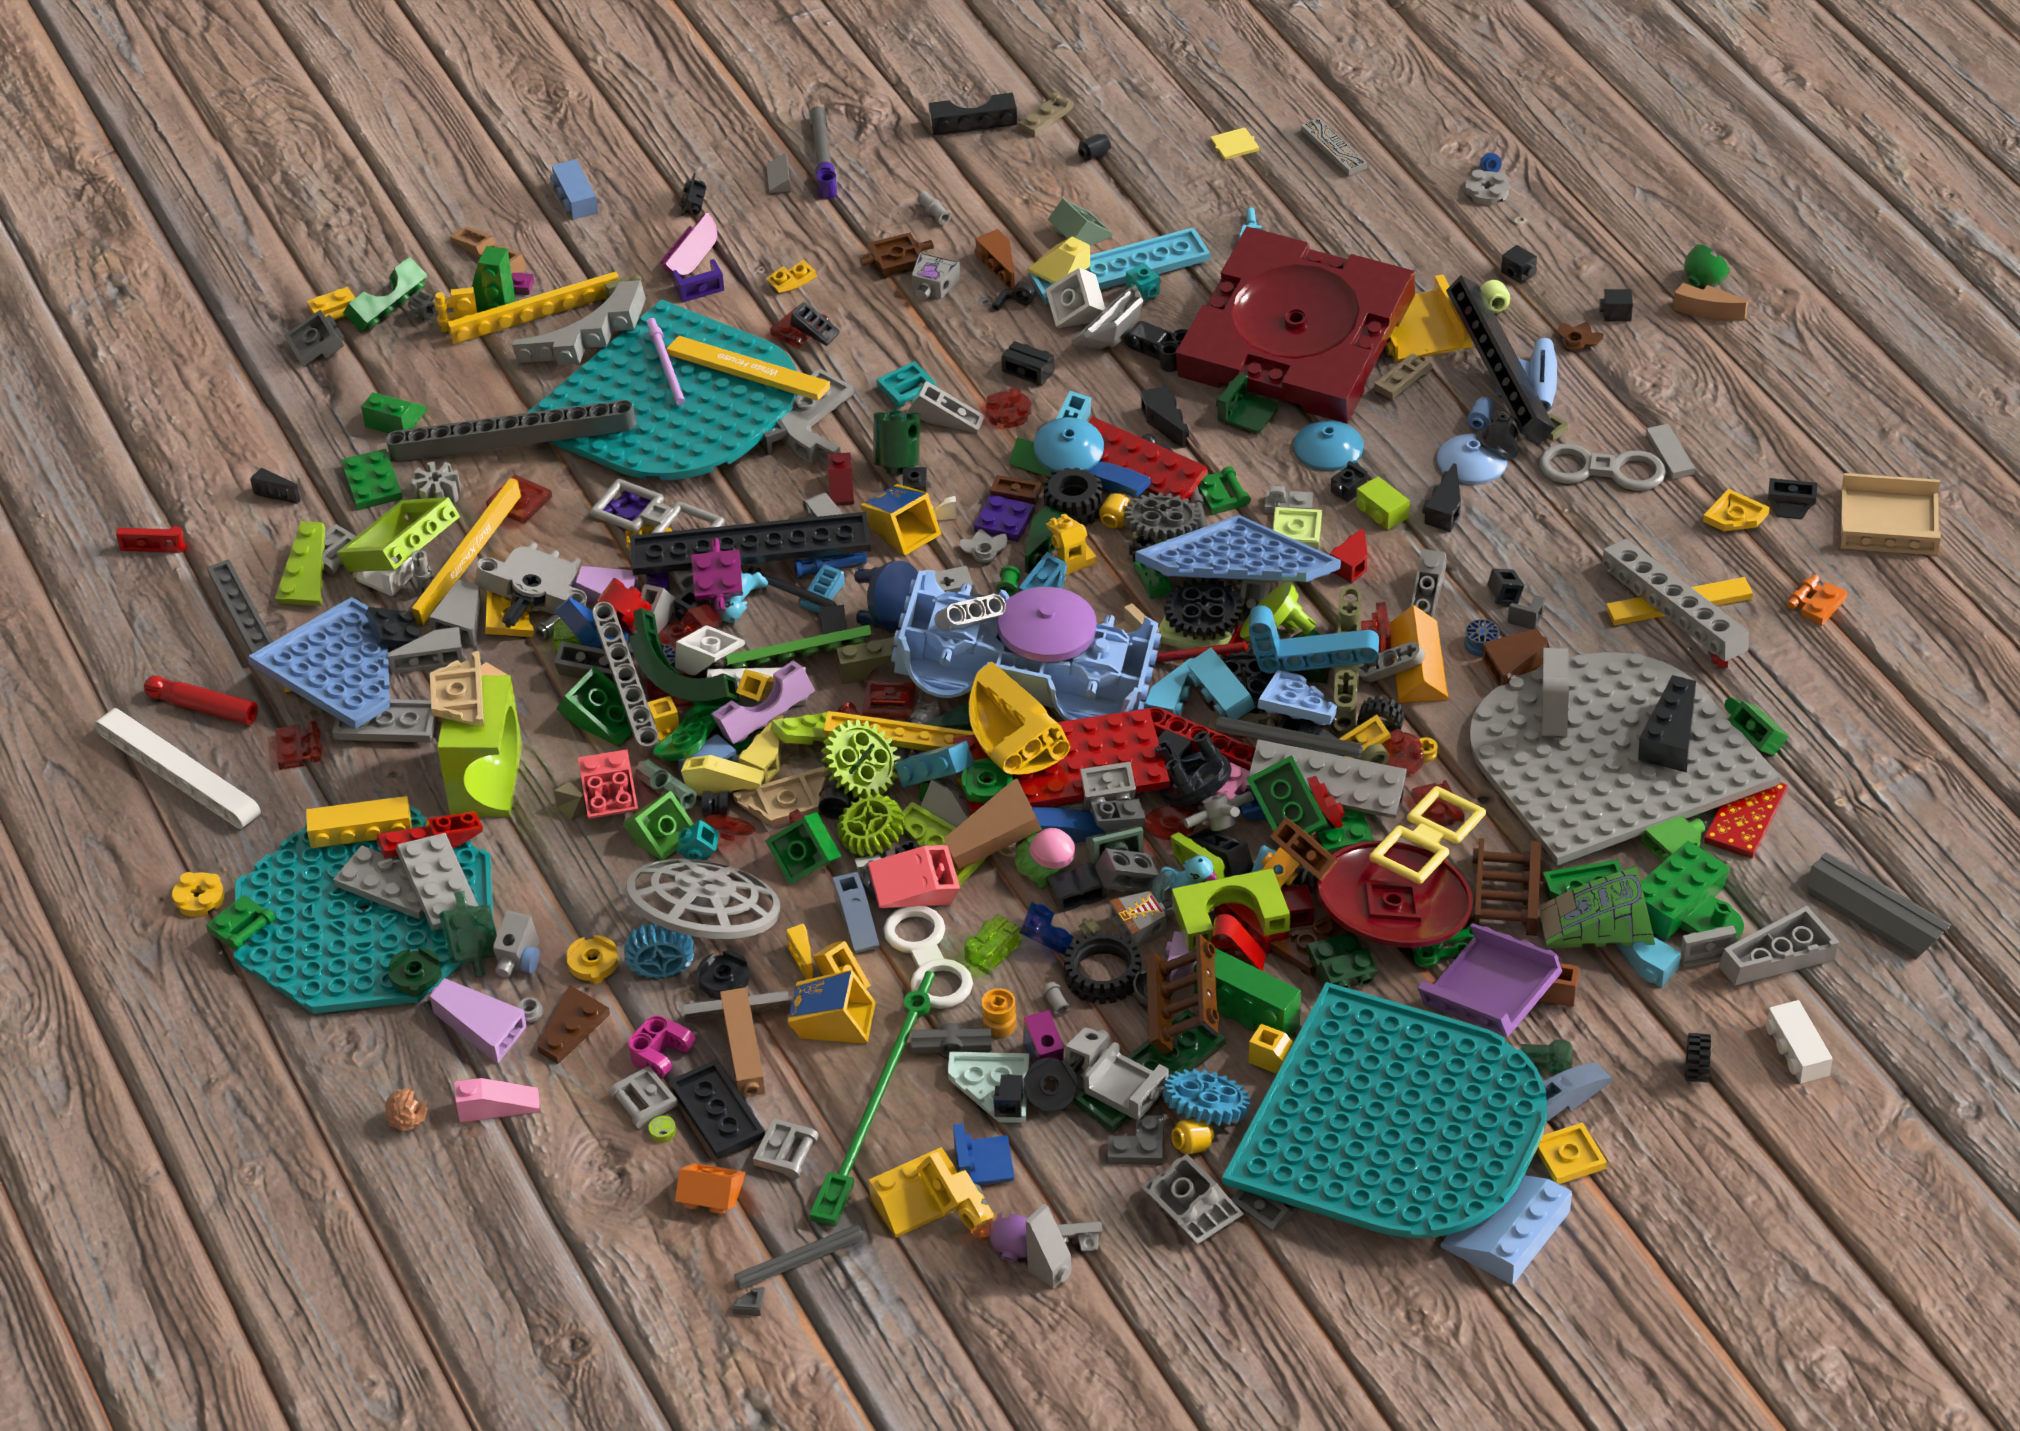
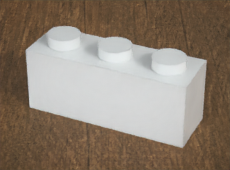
[1765,1000,1833,1084]

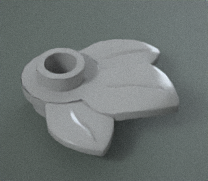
[960,529,1007,563]

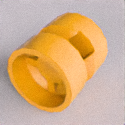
[981,988,1017,1038]

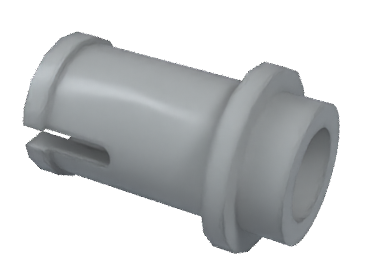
[1042,982,1070,1016]

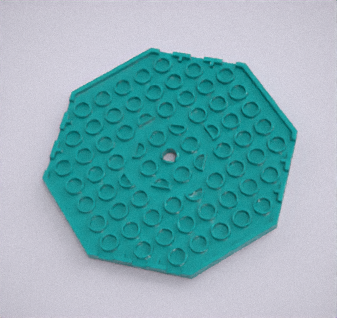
[234,806,494,1014]

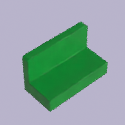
[1009,437,1053,477]

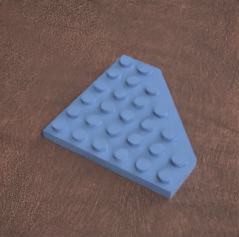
[1135,515,1341,582]
[248,597,390,729]

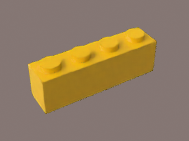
[306,796,412,848]

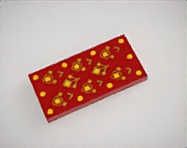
[1704,782,1788,859]

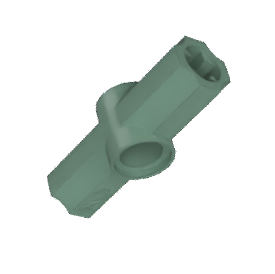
[635,759,697,810]

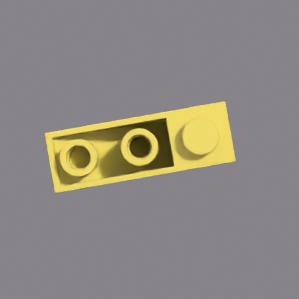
[738,715,783,784]
[681,755,765,797]

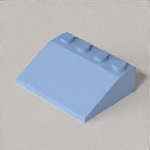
[1441,1175,1572,1285]

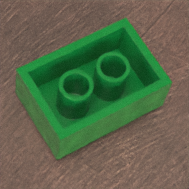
[1246,755,1329,835]

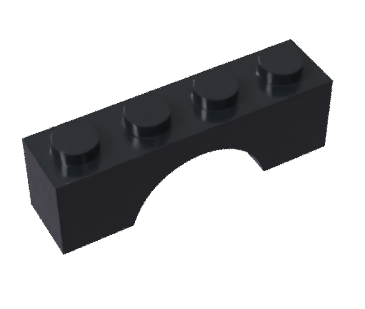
[929,92,1017,135]

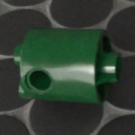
[873,410,920,475]

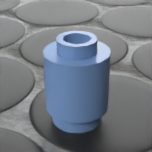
[1467,397,1496,430]

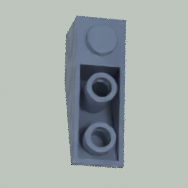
[833,871,880,953]

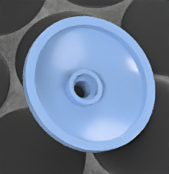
[1437,434,1507,485]

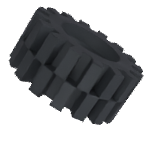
[1357,695,1405,741]
[1685,1033,1711,1083]

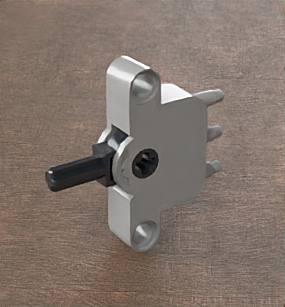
[475,542,587,628]

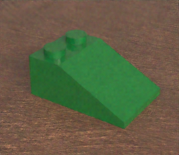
[556,666,645,747]

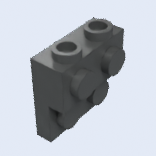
[284,310,345,366]

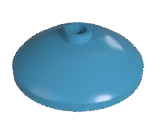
[1034,417,1104,472]
[1294,420,1364,471]

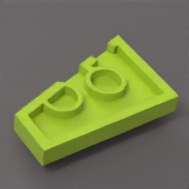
[770,712,858,745]

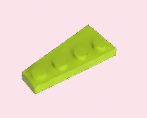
[275,521,325,606]
[903,802,988,887]

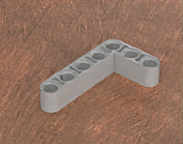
[1542,648,1569,737]

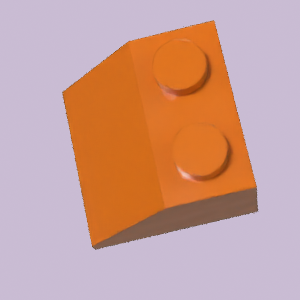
[675,1163,746,1214]

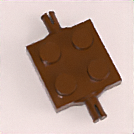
[860,232,934,276]

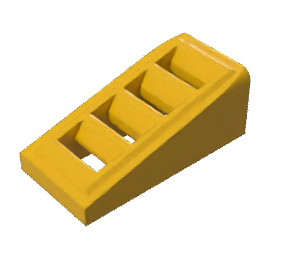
[786,924,813,980]

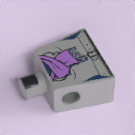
[912,253,960,301]

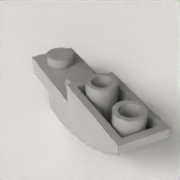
[781,412,841,464]

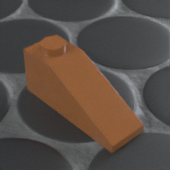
[1270,817,1338,881]

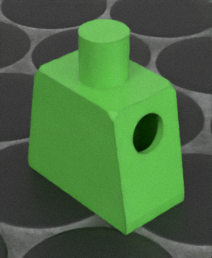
[1640,816,1705,863]

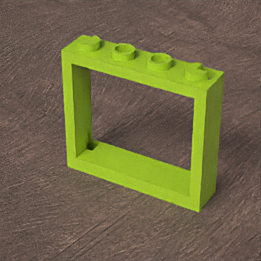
[336,497,460,572]

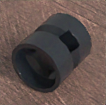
[818,773,853,820]

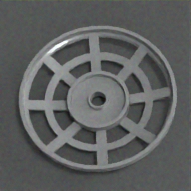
[626,859,780,939]

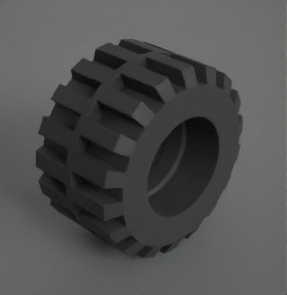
[1043,467,1103,527]

